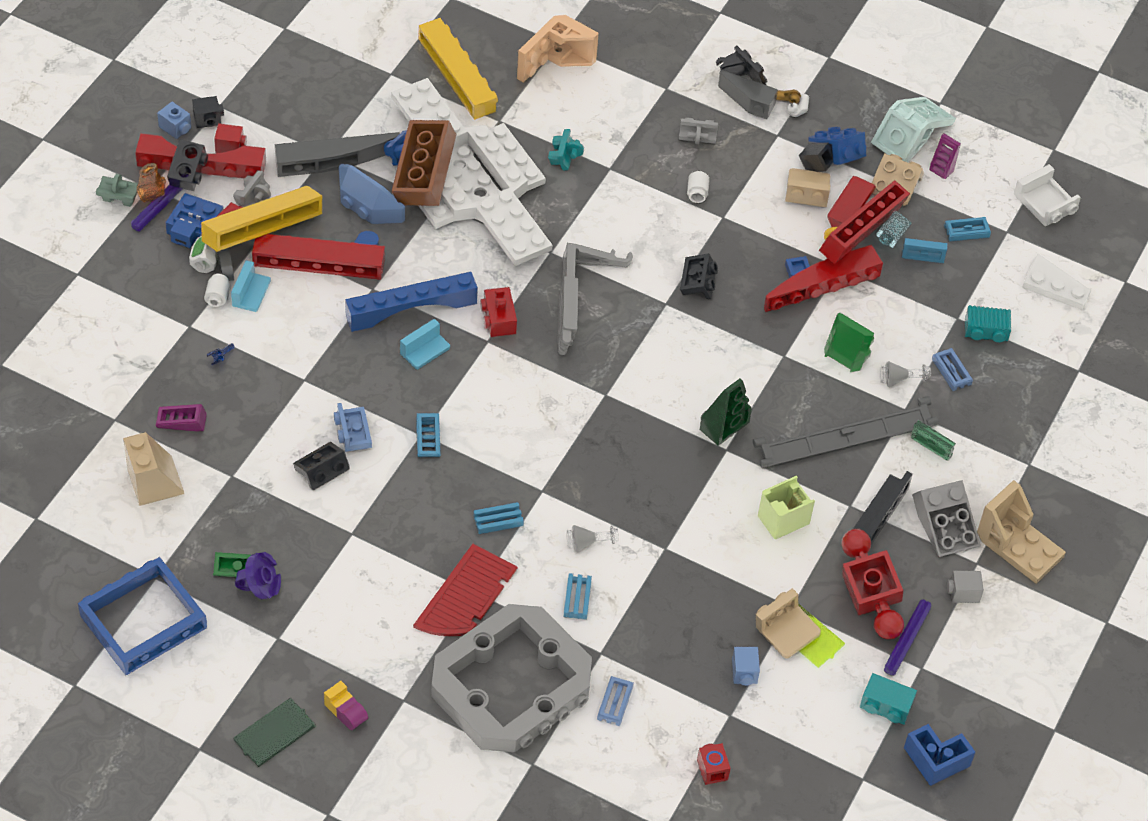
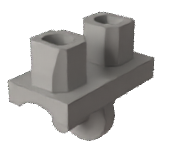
[679,118,718,145]
[233,171,271,207]

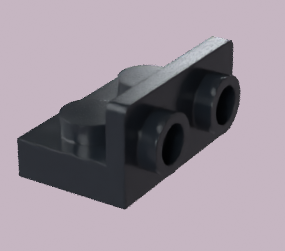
[680,253,718,299]
[293,441,350,490]

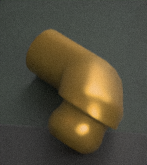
[776,89,801,104]

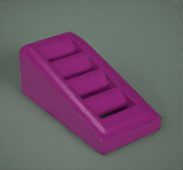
[929,133,961,179]
[155,404,207,431]

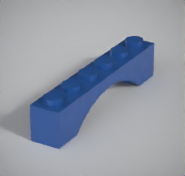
[345,271,478,332]

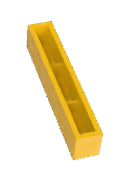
[418,18,498,120]
[201,186,322,252]

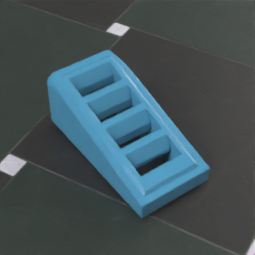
[416,413,440,457]

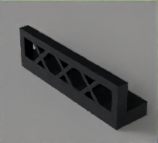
[853,471,913,545]

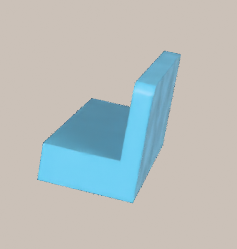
[231,260,271,312]
[400,319,450,370]

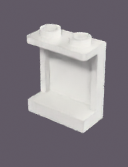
[1014,164,1081,227]

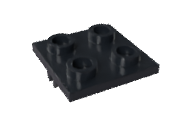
[716,45,768,85]

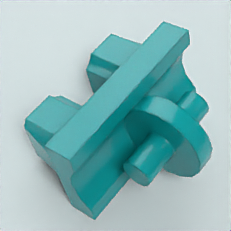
[548,129,584,171]

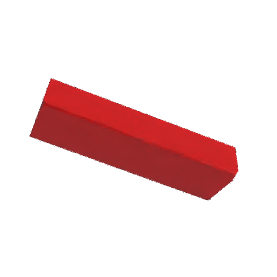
[827,176,876,227]

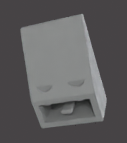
[912,480,981,557]

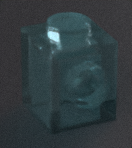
[876,210,912,248]

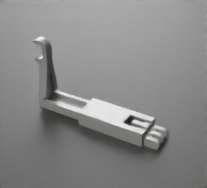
[558,242,633,355]

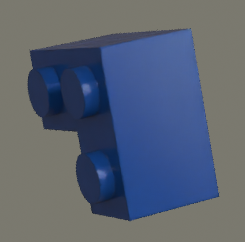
[904,724,975,786]

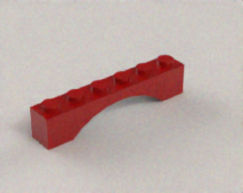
[135,133,266,179]

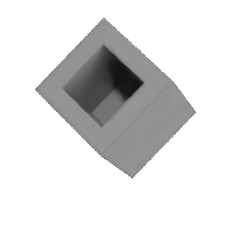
[947,571,984,603]

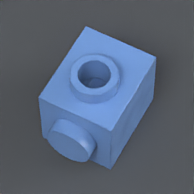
[157,102,191,139]

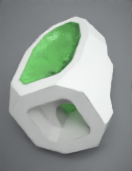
[189,236,217,273]

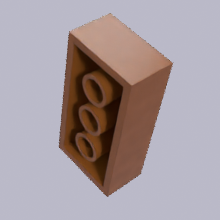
[392,120,457,206]

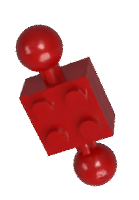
[841,529,904,640]

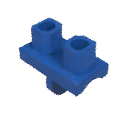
[384,130,407,166]

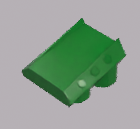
[824,313,874,372]

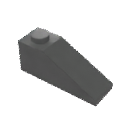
[718,70,778,119]

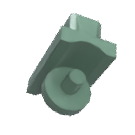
[96,174,140,207]

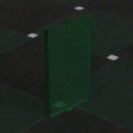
[233,698,316,767]

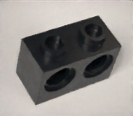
[167,139,208,191]

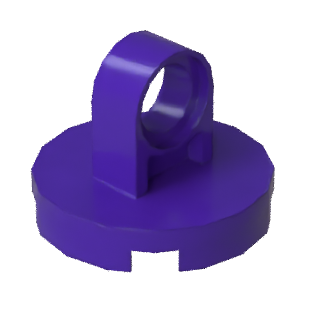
[235,552,281,600]

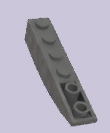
[274,132,400,177]

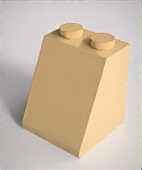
[123,432,184,506]

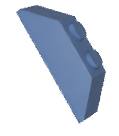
[339,164,405,224]

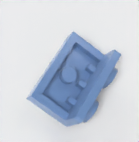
[334,403,372,452]

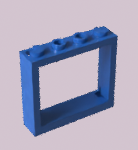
[78,556,207,676]

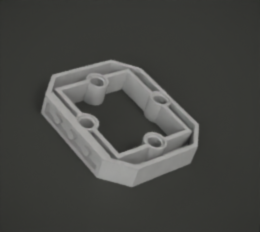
[431,604,592,752]

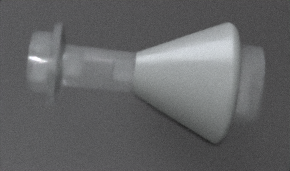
[880,361,931,387]
[566,525,619,552]

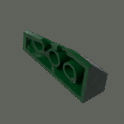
[699,378,752,446]

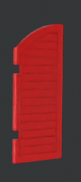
[413,544,518,636]

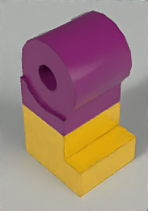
[324,681,369,730]

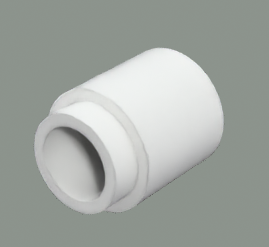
[687,171,709,203]
[204,274,230,307]

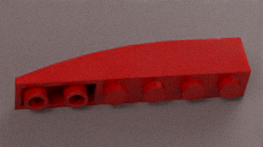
[764,245,883,312]

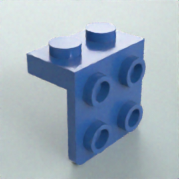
[808,127,866,165]

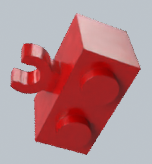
[480,287,517,337]

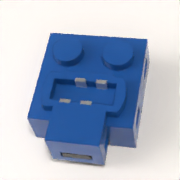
[166,193,224,248]

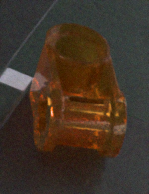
[137,163,166,203]

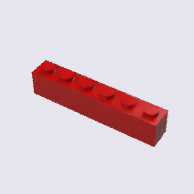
[819,180,910,264]
[252,233,385,280]

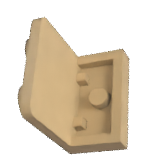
[872,153,924,206]
[785,168,831,207]
[756,588,821,658]

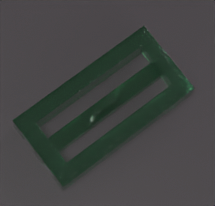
[911,420,956,461]

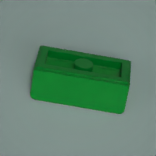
[213,552,251,577]

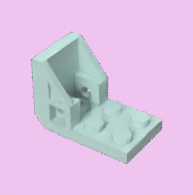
[871,97,956,162]

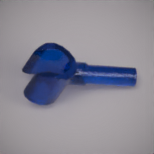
[207,343,235,365]

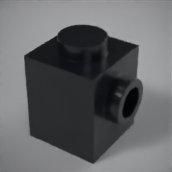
[192,96,224,128]
[798,142,833,172]

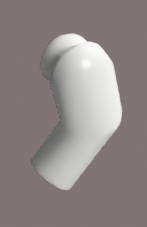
[787,94,809,117]

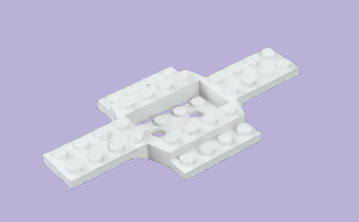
[391,78,553,266]

